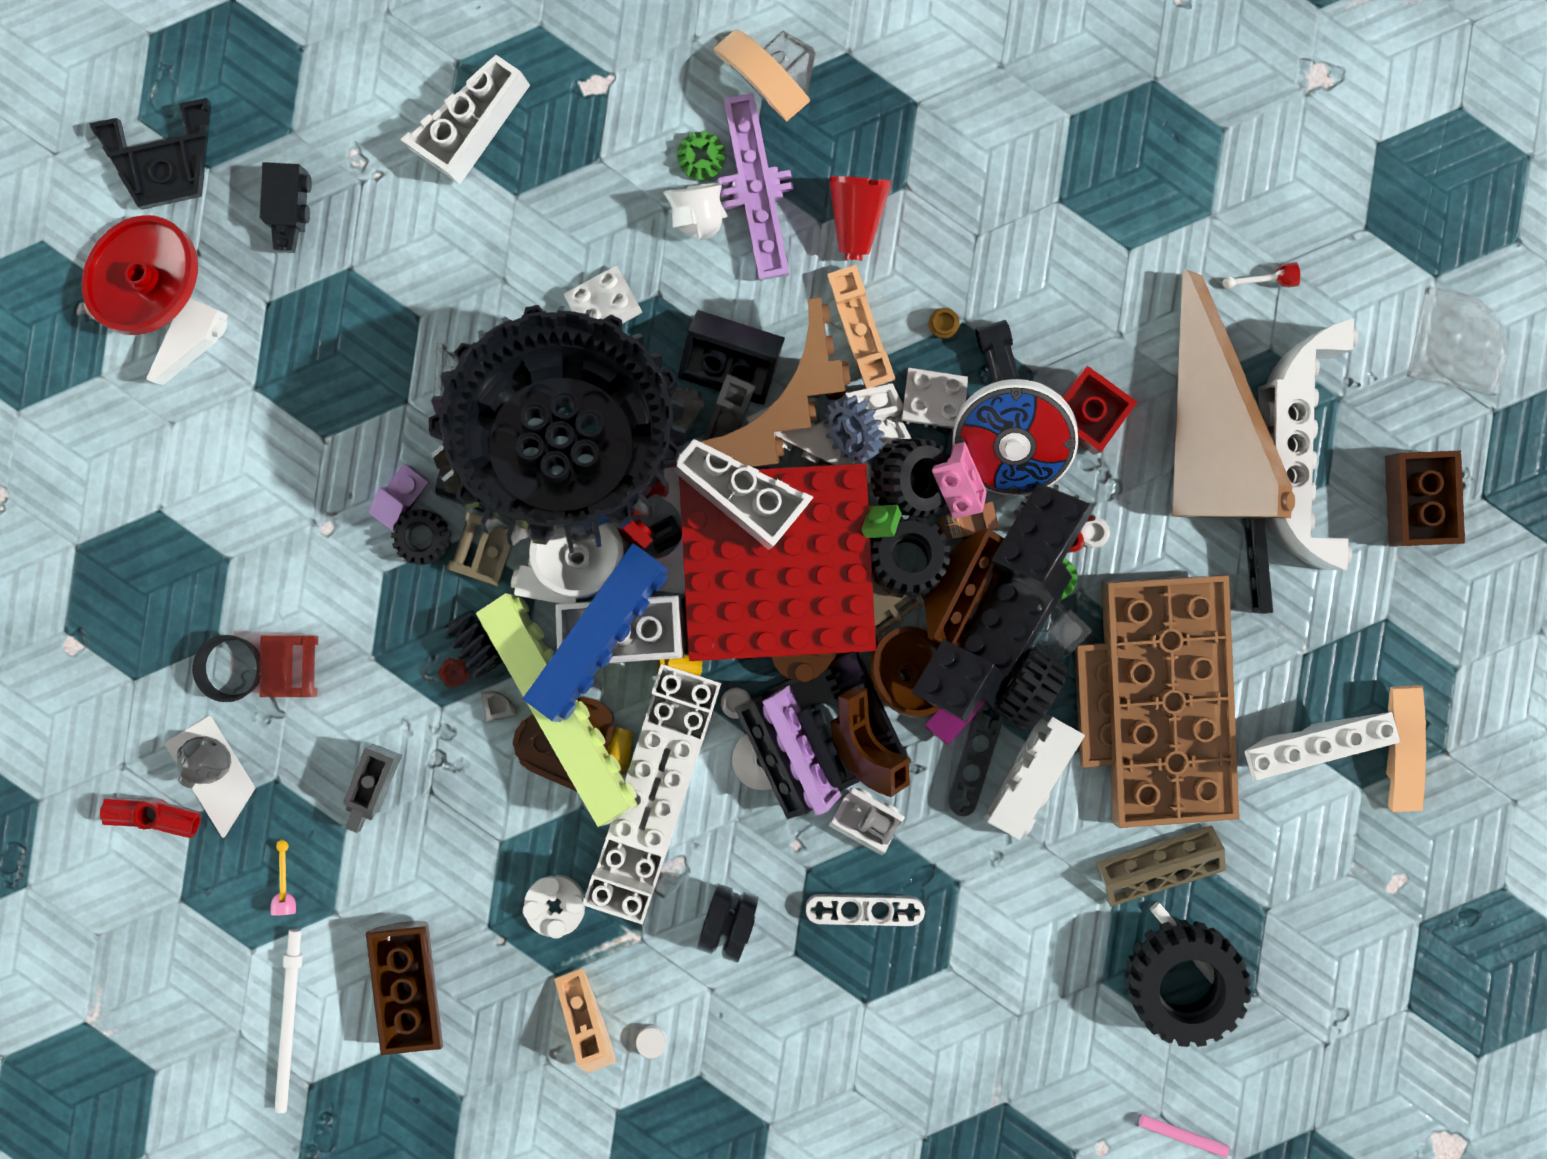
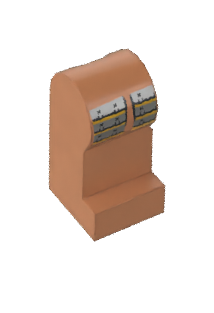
[937,501,999,541]

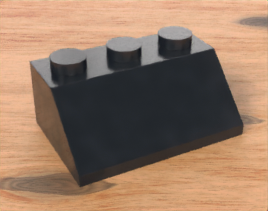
[678,310,785,405]

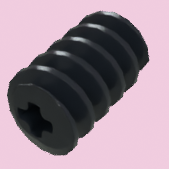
[443,610,503,680]

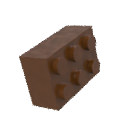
[1385,450,1465,547]

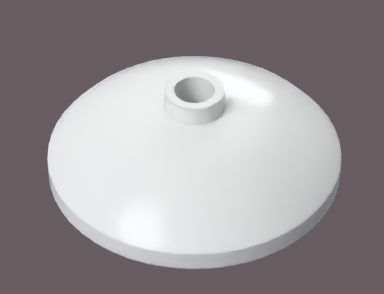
[529,523,624,598]

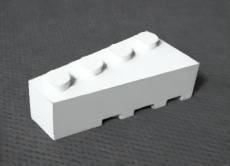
[671,439,813,550]

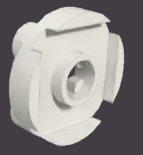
[523,875,585,938]

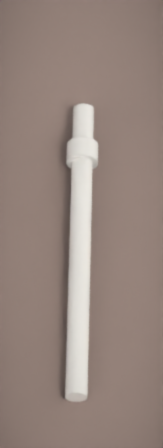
[274,929,303,1113]

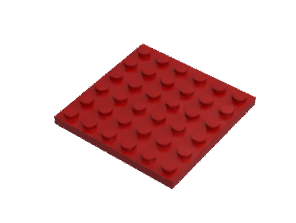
[679,464,876,661]

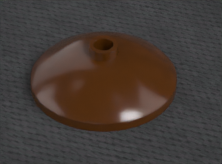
[871,626,940,718]

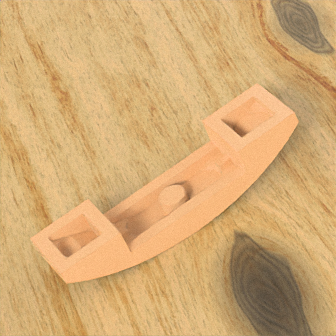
[713,29,810,122]
[827,265,895,389]

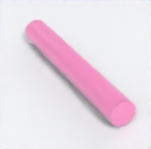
[1139,1114,1229,1158]

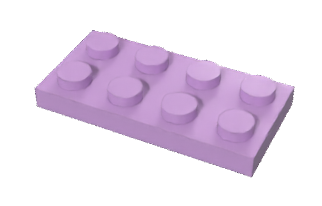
[762,685,842,816]

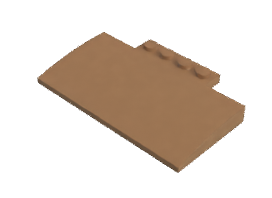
[1074,575,1239,828]

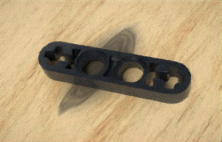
[948,704,1004,817]

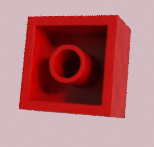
[1061,366,1138,455]

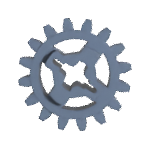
[823,395,885,463]

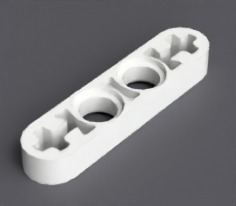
[805,894,925,926]

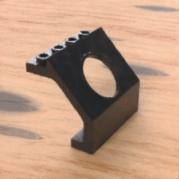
[735,652,907,819]

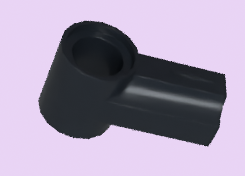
[975,320,1019,383]

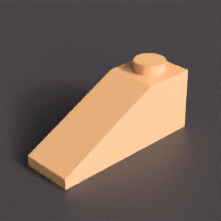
[554,968,616,1073]

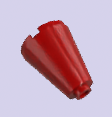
[830,176,892,261]

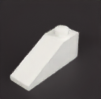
[146,298,228,385]

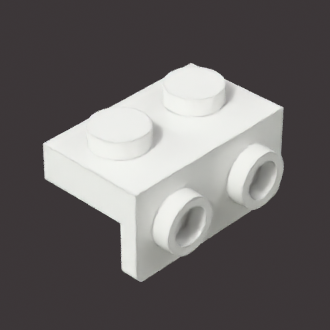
[829,787,905,856]

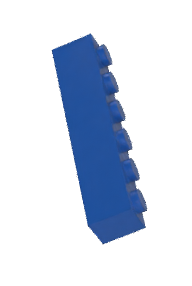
[523,543,669,723]

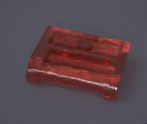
[259,635,319,697]

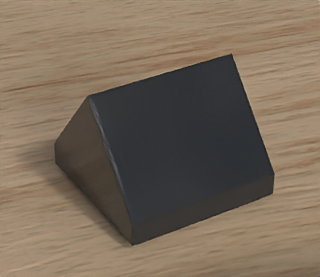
[648,515,682,553]

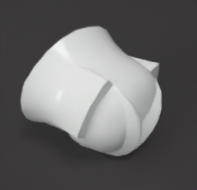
[663,183,728,241]

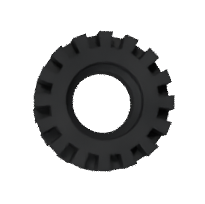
[391,509,451,565]

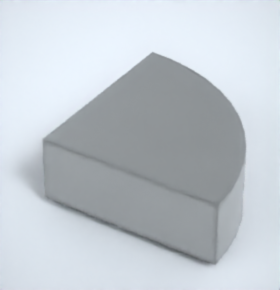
[481,691,517,722]

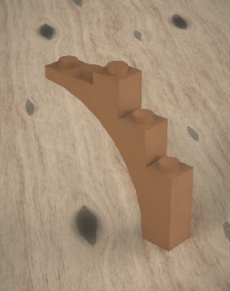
[699,297,851,467]

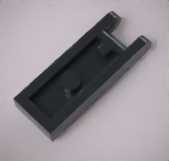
[797,704,846,788]

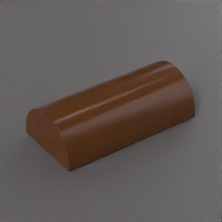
[366,921,443,1055]

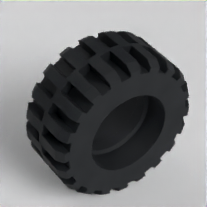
[1125,920,1252,1047]

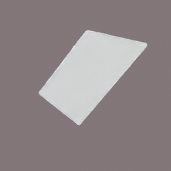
[165,716,255,838]

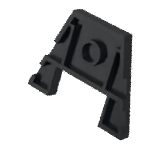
[89,98,211,210]

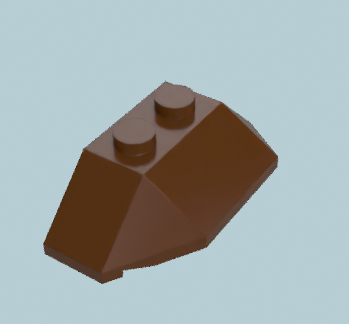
[924,527,1004,646]

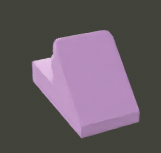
[368,464,430,531]

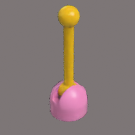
[270,840,296,915]

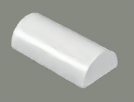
[555,596,686,663]

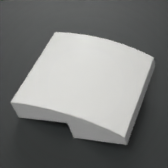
[842,383,911,452]

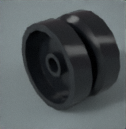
[697,883,759,963]

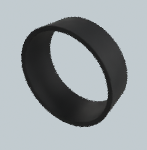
[192,635,264,702]

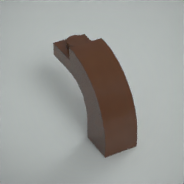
[830,686,910,797]

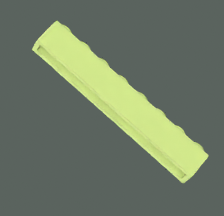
[476,593,638,827]

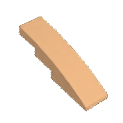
[1386,685,1426,812]

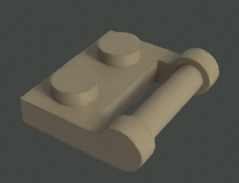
[447,511,512,586]

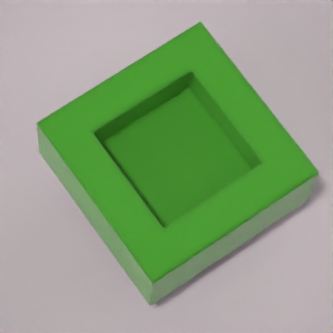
[861,505,902,538]

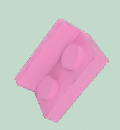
[932,442,987,519]

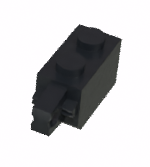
[259,162,312,253]

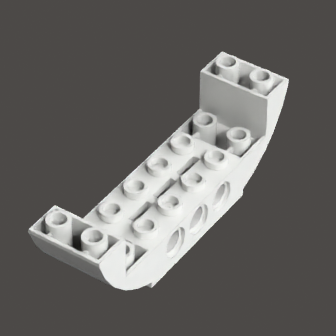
[1258,319,1358,570]
[582,664,721,925]

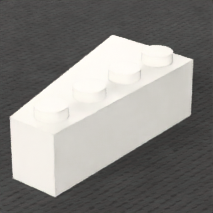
[400,55,530,184]
[984,714,1085,840]

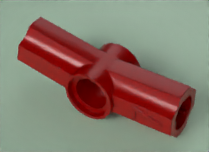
[100,798,201,839]

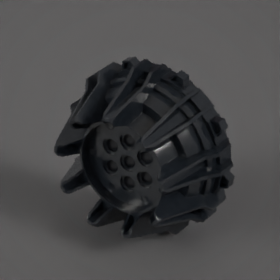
[428,305,685,553]

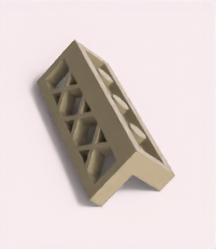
[1096,826,1226,907]

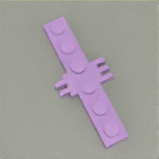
[718,93,794,281]

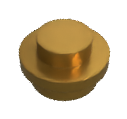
[929,308,959,339]

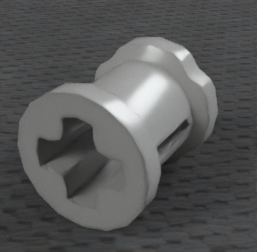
[859,806,899,845]

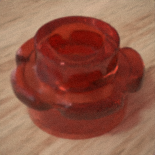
[438,658,469,688]

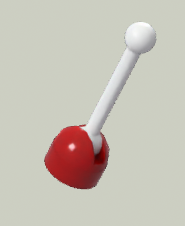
[1223,262,1300,289]

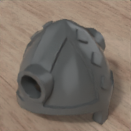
[177,736,232,788]

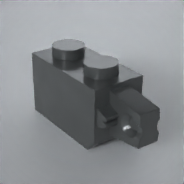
[343,744,402,833]

